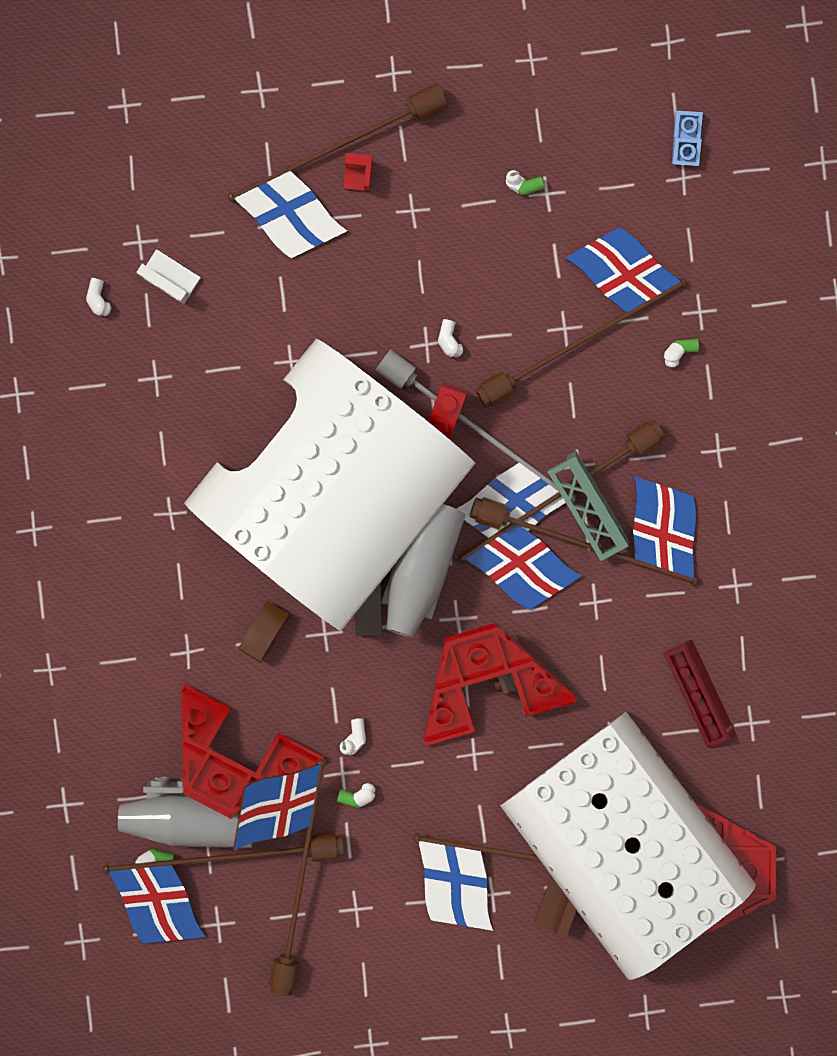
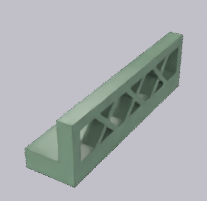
[548,451,629,561]

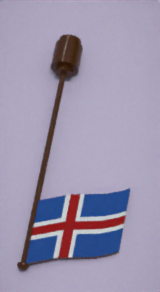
[475,227,687,407]
[459,420,666,610]
[469,476,699,586]
[233,759,327,996]
[103,833,344,943]

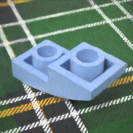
[672,111,703,166]

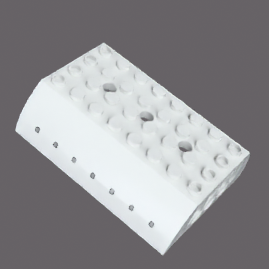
[500,712,756,980]

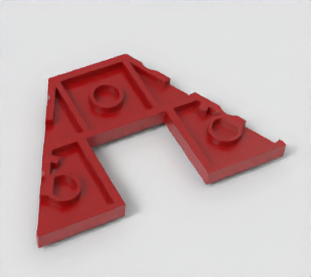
[424,623,577,746]
[181,684,324,819]
[694,803,776,940]

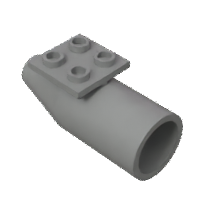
[382,504,465,638]
[118,777,253,848]

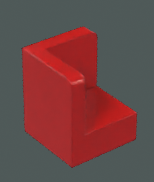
[344,153,373,192]

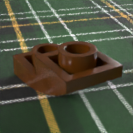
[239,601,290,663]

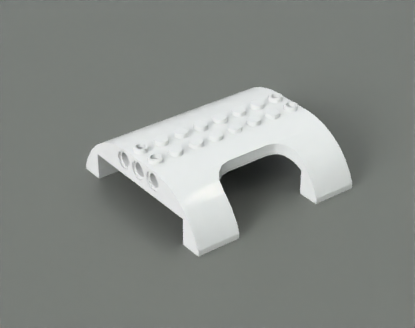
[184,339,475,631]

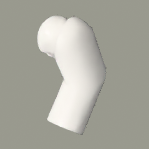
[86,278,111,316]
[438,319,463,358]
[340,718,366,755]

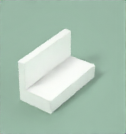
[136,249,201,304]

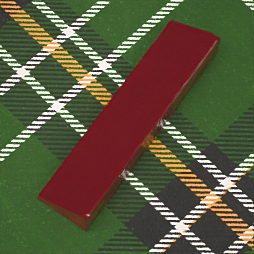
[663,640,736,748]

